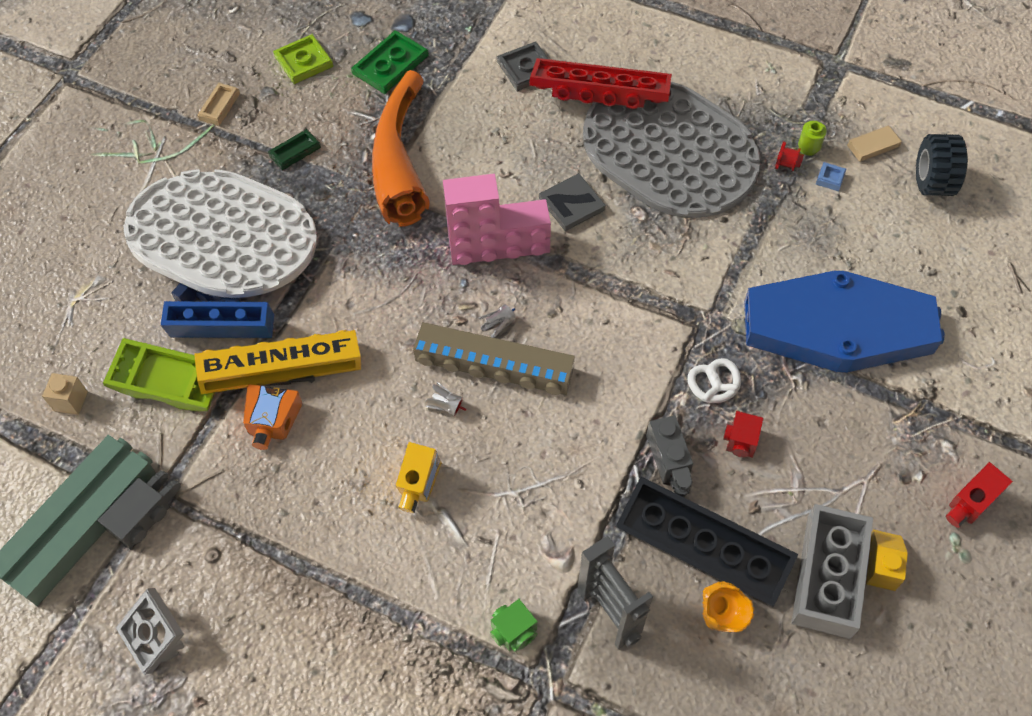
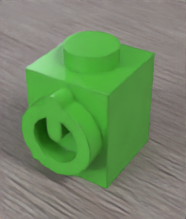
[490,599,537,652]

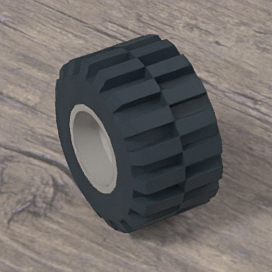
[916,134,968,196]

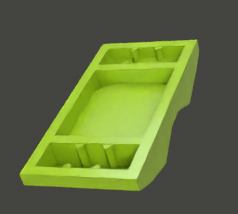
[103,338,215,411]

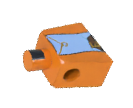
[243,384,303,450]

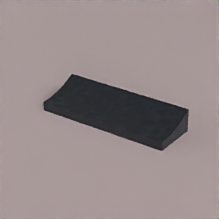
[615,477,799,607]

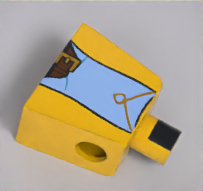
[396,442,442,513]

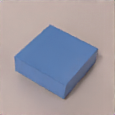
[815,162,846,192]

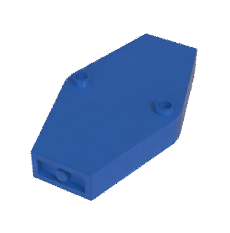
[744,270,945,373]

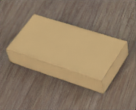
[197,83,240,126]
[847,125,902,162]

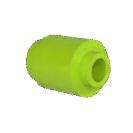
[798,121,827,156]

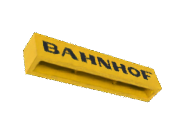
[194,330,361,394]

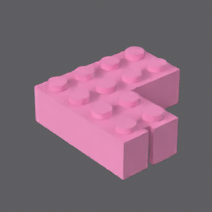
[443,173,551,265]

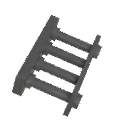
[577,535,653,649]

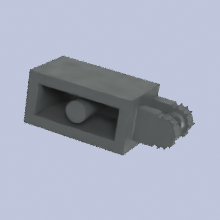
[646,415,693,497]
[97,470,181,550]

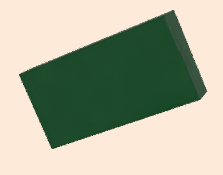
[268,129,321,171]

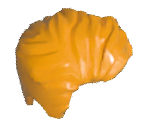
[702,581,755,632]

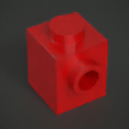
[723,411,763,458]

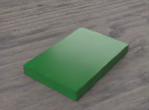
[351,30,429,94]

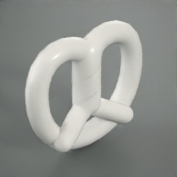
[688,358,741,403]

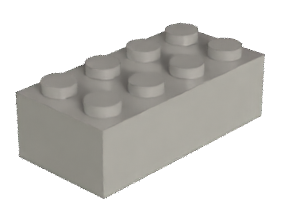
[791,504,873,639]

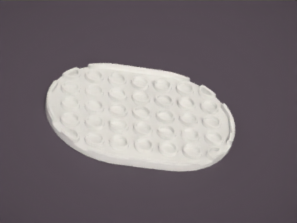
[123,169,317,298]

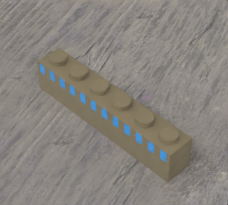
[413,322,575,395]

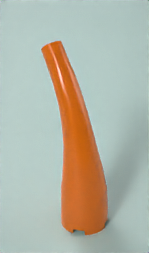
[372,70,430,227]

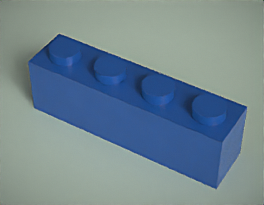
[161,301,274,338]

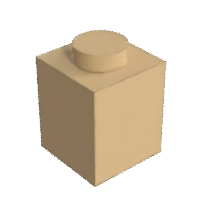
[42,373,88,415]

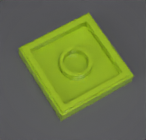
[273,34,334,84]

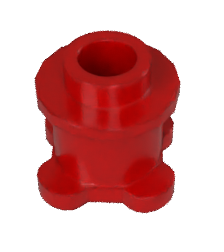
[775,141,804,172]

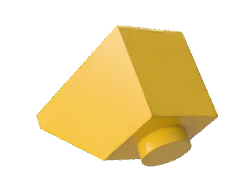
[866,529,908,591]

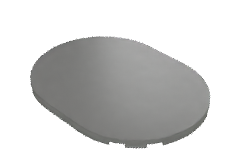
[583,82,760,218]

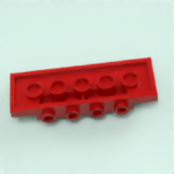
[529,58,672,109]

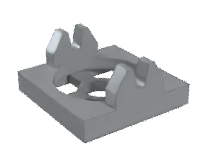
[116,588,185,675]

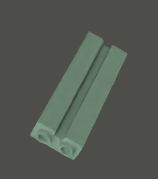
[0,435,157,607]

